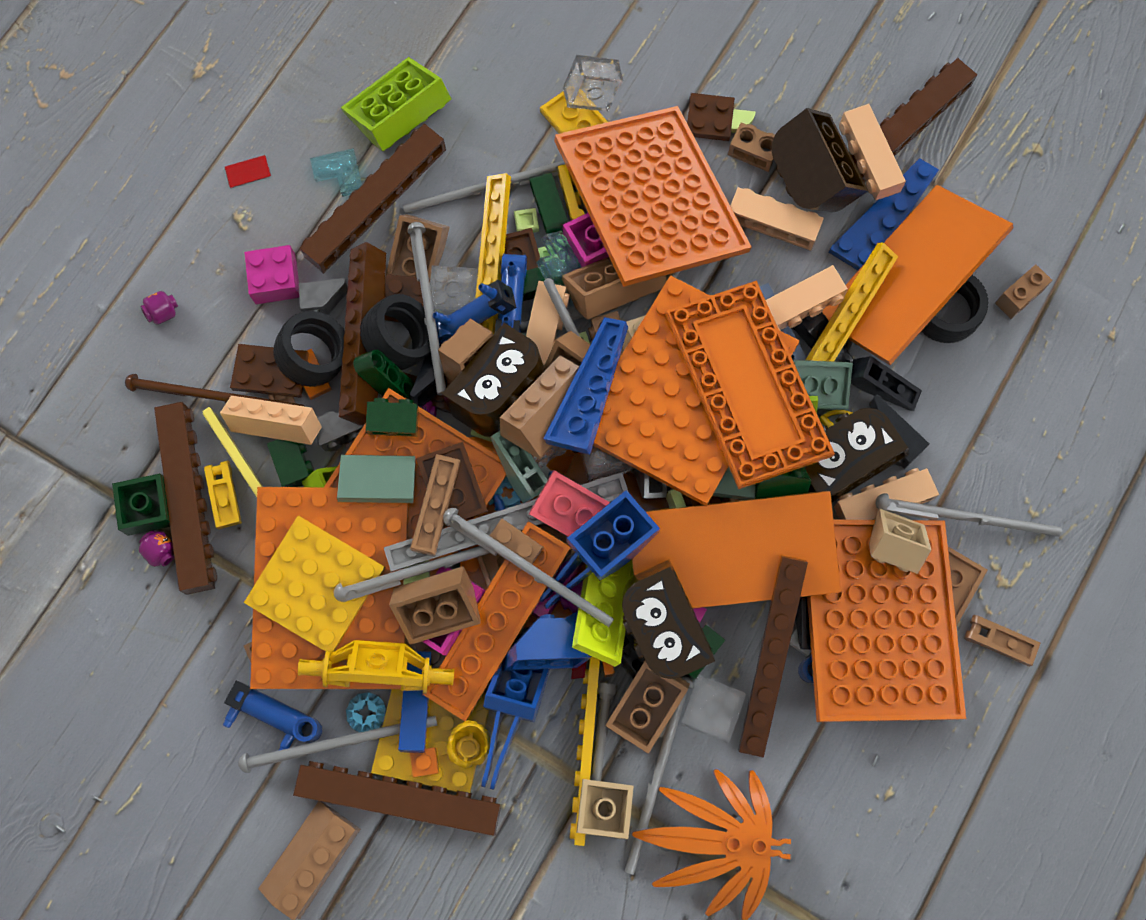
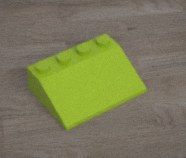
[341,57,452,151]

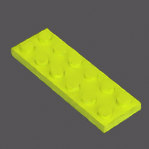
[572,559,634,667]

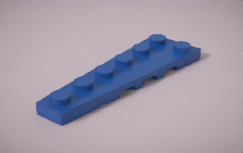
[828,158,939,271]
[543,317,628,455]

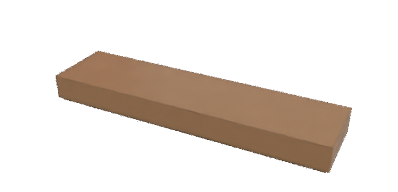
[410,454,461,557]

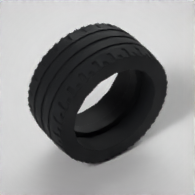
[921,274,989,343]
[360,294,431,370]
[273,311,345,387]

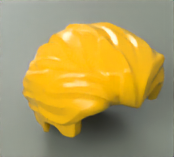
[447,720,490,769]

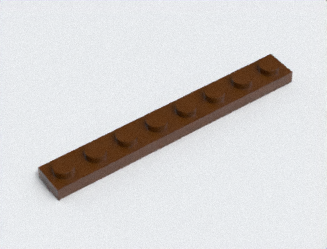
[738,555,808,757]

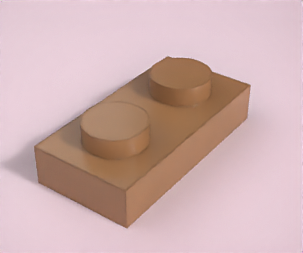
[490,518,544,564]

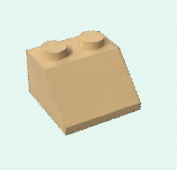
[869,508,931,574]
[576,779,634,839]

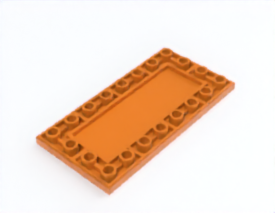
[822,185,1014,365]
[665,280,835,490]
[632,491,841,608]

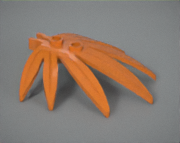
[632,769,791,920]

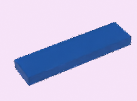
[398,651,432,753]

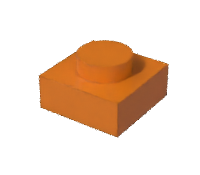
[410,747,439,778]

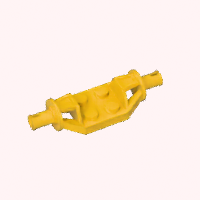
[298,640,454,694]

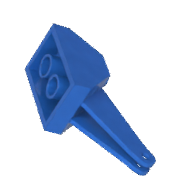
[540,490,660,609]
[504,611,592,671]
[481,661,550,790]

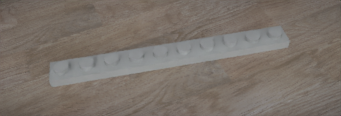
[384,472,629,572]

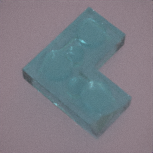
[310,148,362,197]
[536,231,582,281]

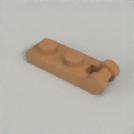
[964,615,1041,667]

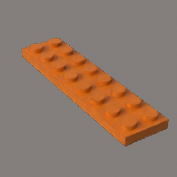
[423,521,572,721]

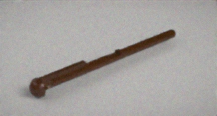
[125,374,305,407]

